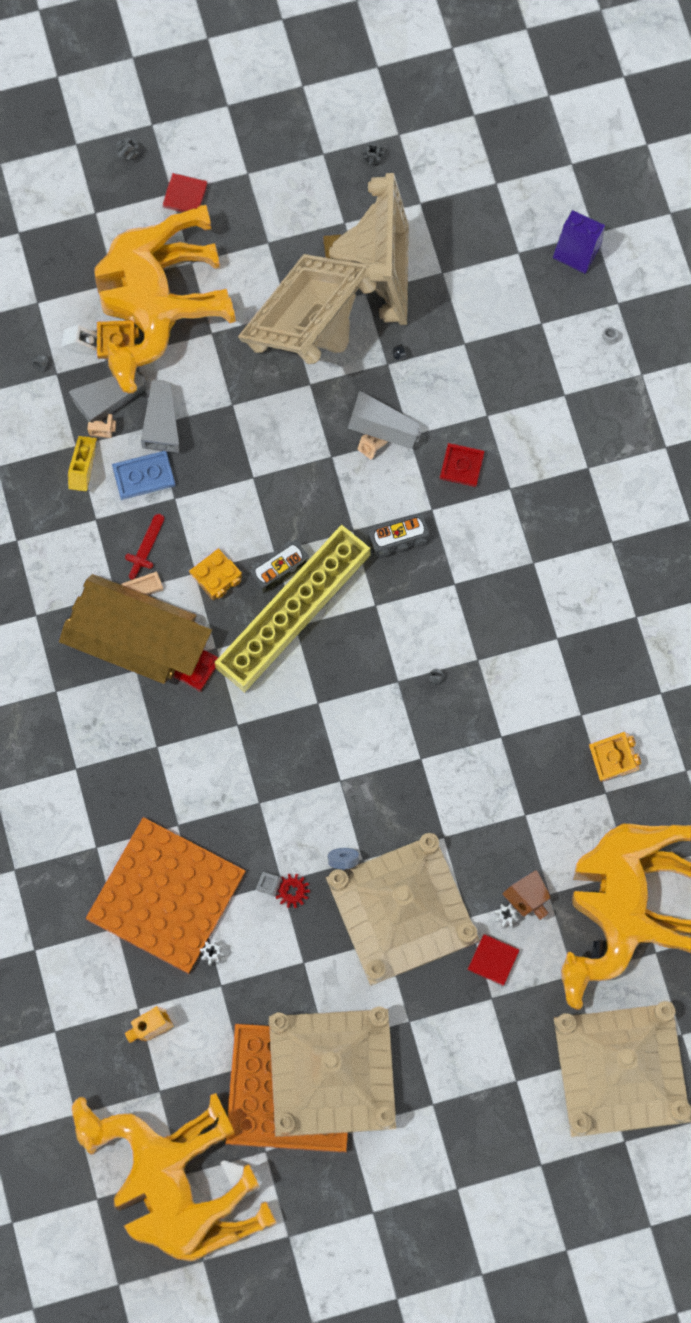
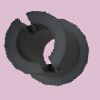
[590,940,605,959]

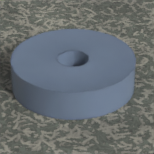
[328,848,359,869]

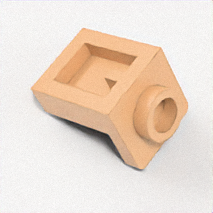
[88,414,116,438]
[358,434,388,460]

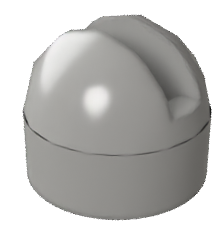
[602,327,618,343]

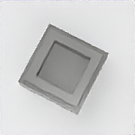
[256,872,282,897]

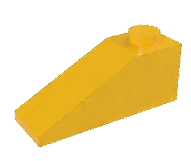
[68,436,97,491]

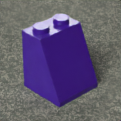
[553,210,605,274]

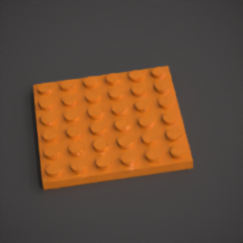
[85,817,246,974]
[226,1024,348,1153]

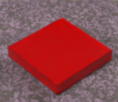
[163,173,208,212]
[440,443,485,487]
[467,934,520,987]

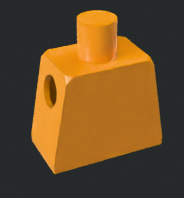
[125,1006,174,1043]

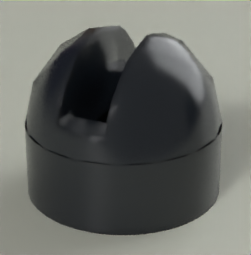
[392,344,407,360]

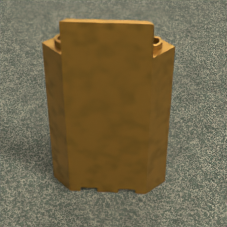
[59,574,212,684]

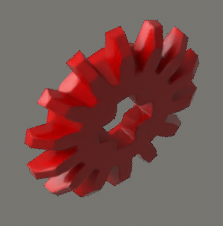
[275,874,310,908]

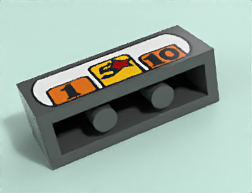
[368,514,429,557]
[249,539,309,594]

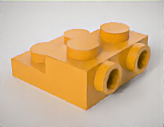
[97,320,139,359]
[189,548,243,601]
[589,732,642,782]

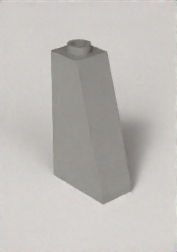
[69,371,147,423]
[141,380,180,453]
[348,391,421,449]

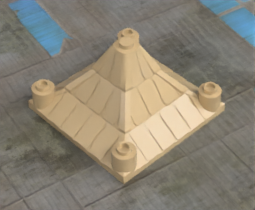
[329,173,409,325]
[238,254,377,364]
[326,833,480,986]
[554,1001,691,1138]
[269,1006,396,1137]

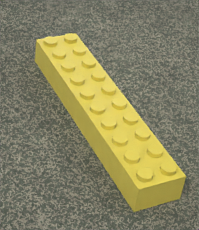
[215,525,370,693]

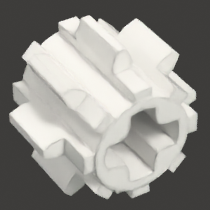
[495,904,518,928]
[200,940,224,966]

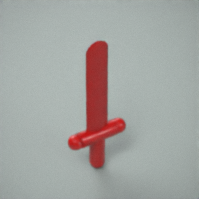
[125,514,164,580]

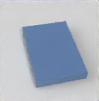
[112,451,175,500]

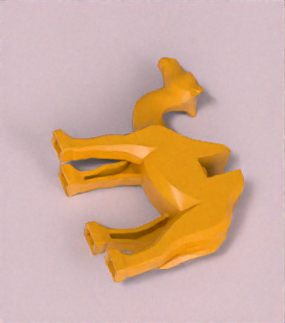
[94,205,236,394]
[561,823,691,1010]
[72,1093,276,1261]

